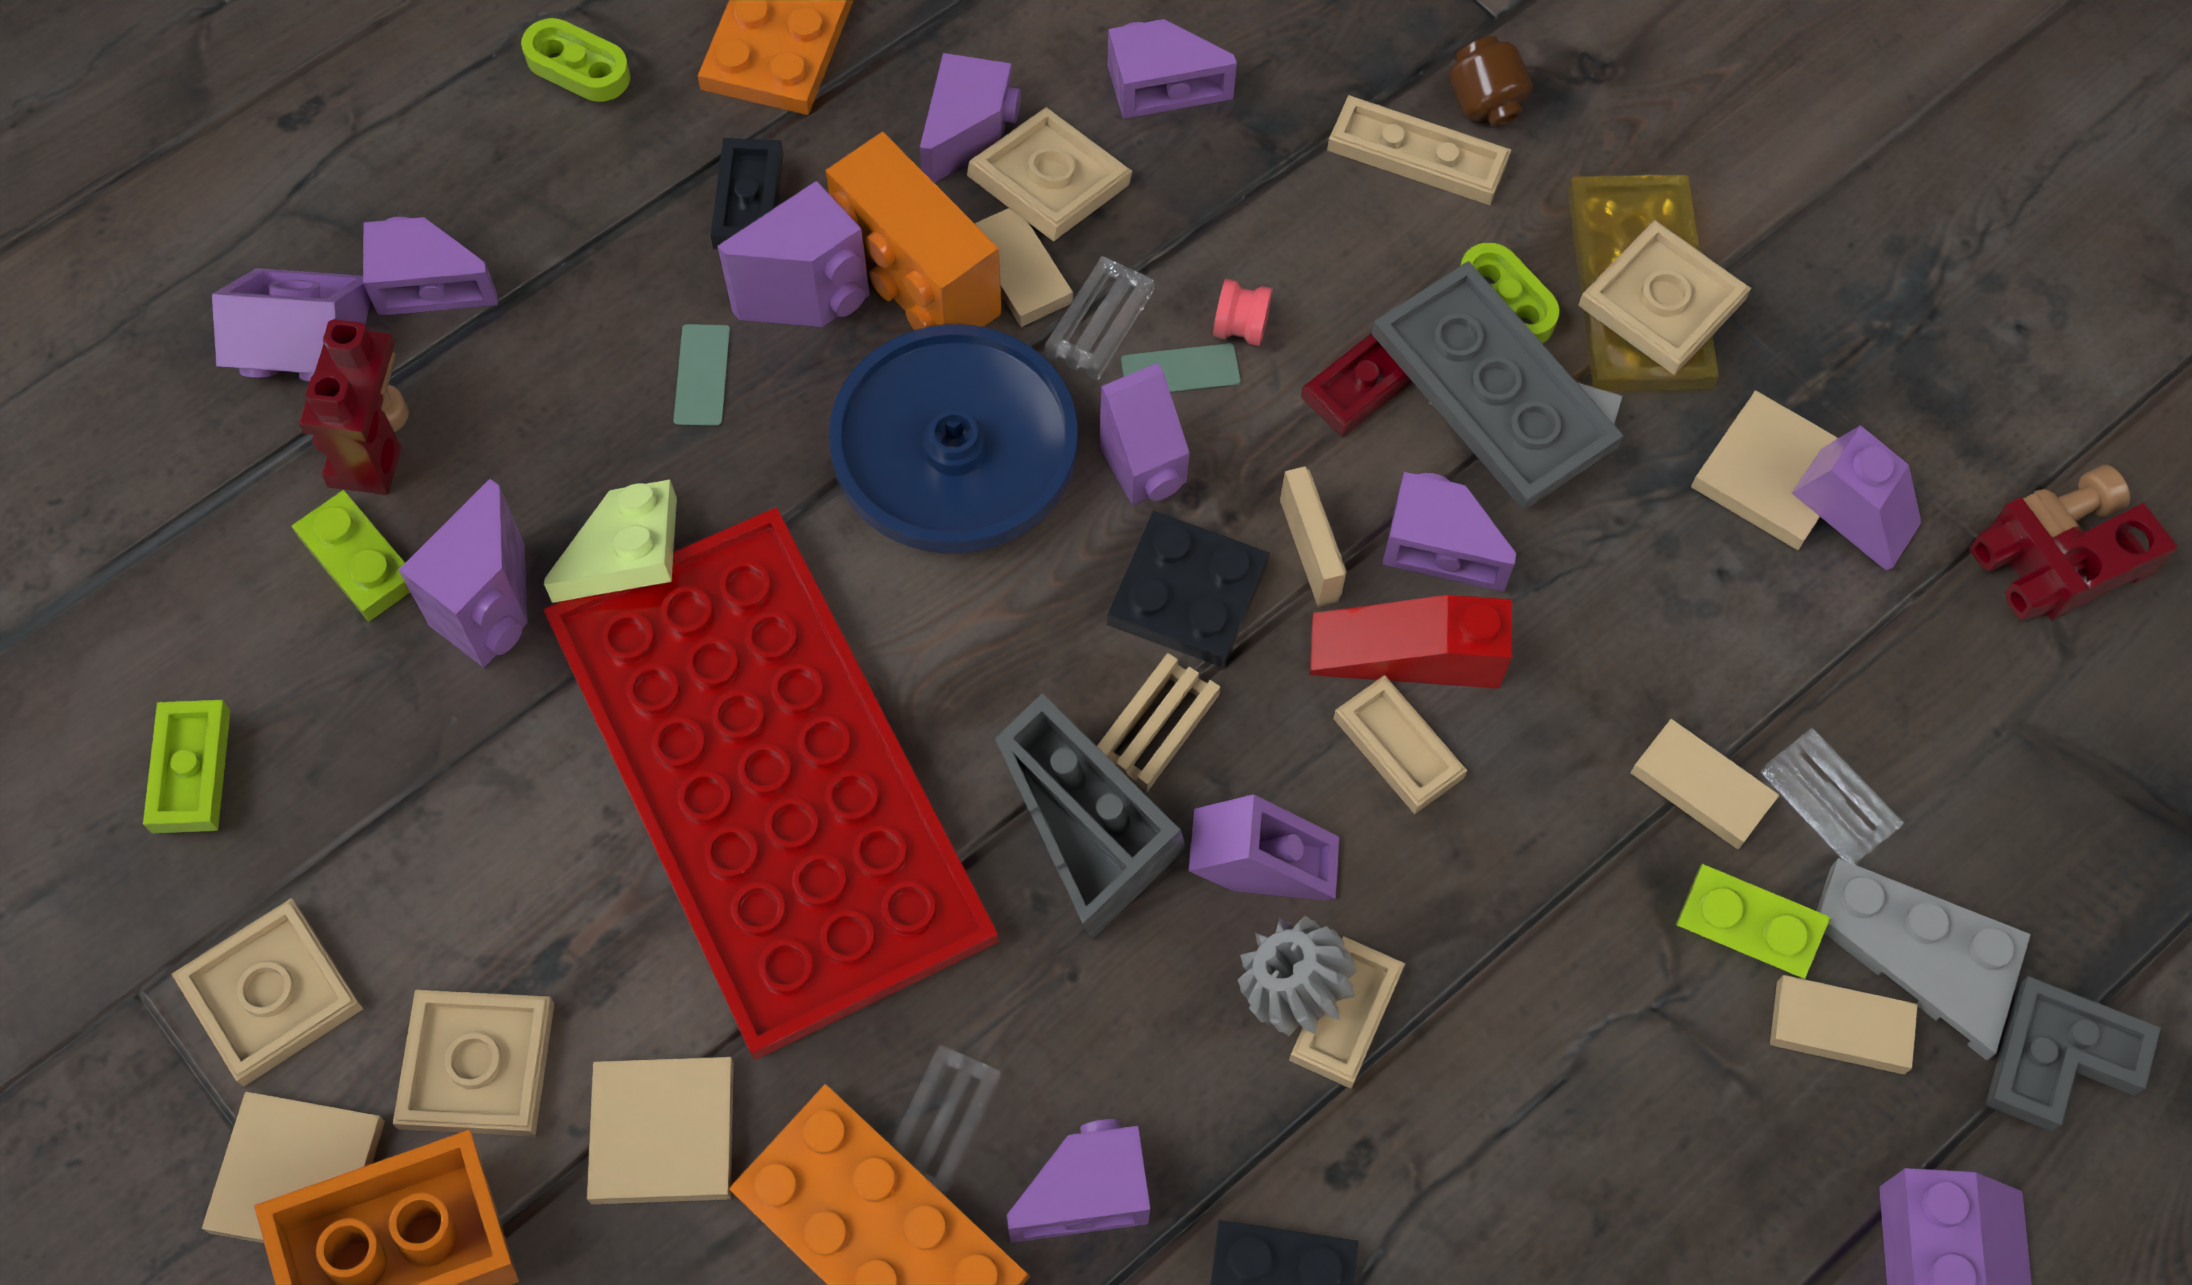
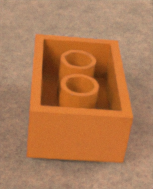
[826,131,1002,330]
[254,1129,519,1285]

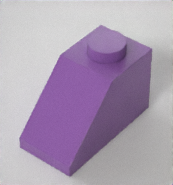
[1107,19,1237,119]
[920,53,1021,183]
[363,216,498,316]
[1100,363,1190,506]
[1792,425,1922,571]
[1382,472,1516,592]
[1189,794,1340,901]
[1007,1119,1150,1243]

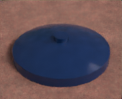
[829,324,1078,553]

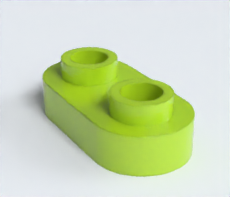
[521,18,630,102]
[1460,243,1559,344]

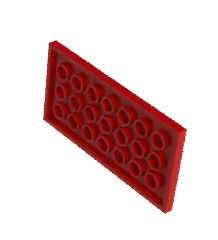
[543,507,999,1061]

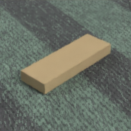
[1327,95,1511,205]

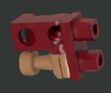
[299,319,409,495]
[1970,464,2178,621]

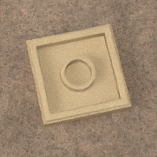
[967,107,1132,242]
[1578,220,1751,376]
[1691,390,1838,550]
[172,898,363,1087]
[393,990,554,1137]
[587,1057,734,1204]
[202,1092,385,1243]

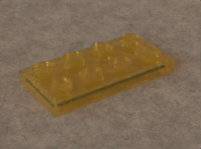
[1568,175,1719,391]

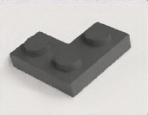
[1985,976,2161,1132]

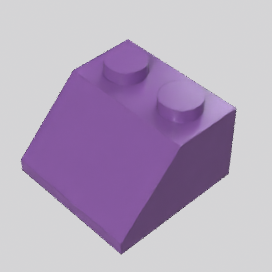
[718,181,870,327]
[212,268,371,381]
[399,479,528,668]
[1879,1168,2032,1285]

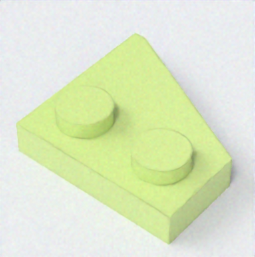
[544,479,677,603]

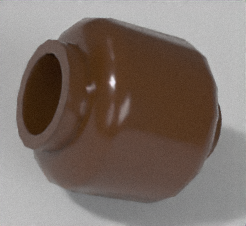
[1449,36,1534,128]

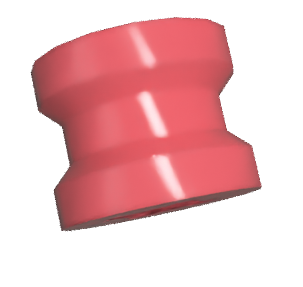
[1213,278,1273,347]

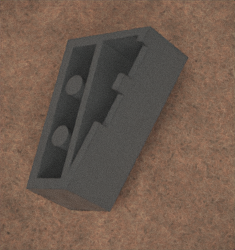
[995,693,1187,939]

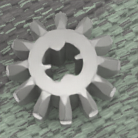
[1237,916,1357,1036]

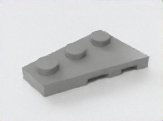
[1816,858,2031,1060]

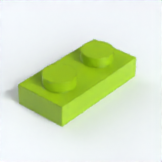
[292,490,411,622]
[143,700,230,833]
[1676,864,1831,979]

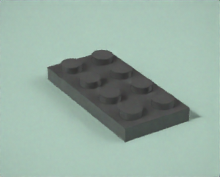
[1371,261,1624,511]

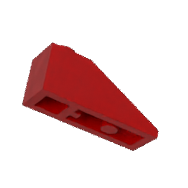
[1310,595,1512,689]

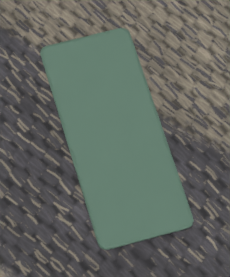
[673,324,730,425]
[1121,343,1241,392]

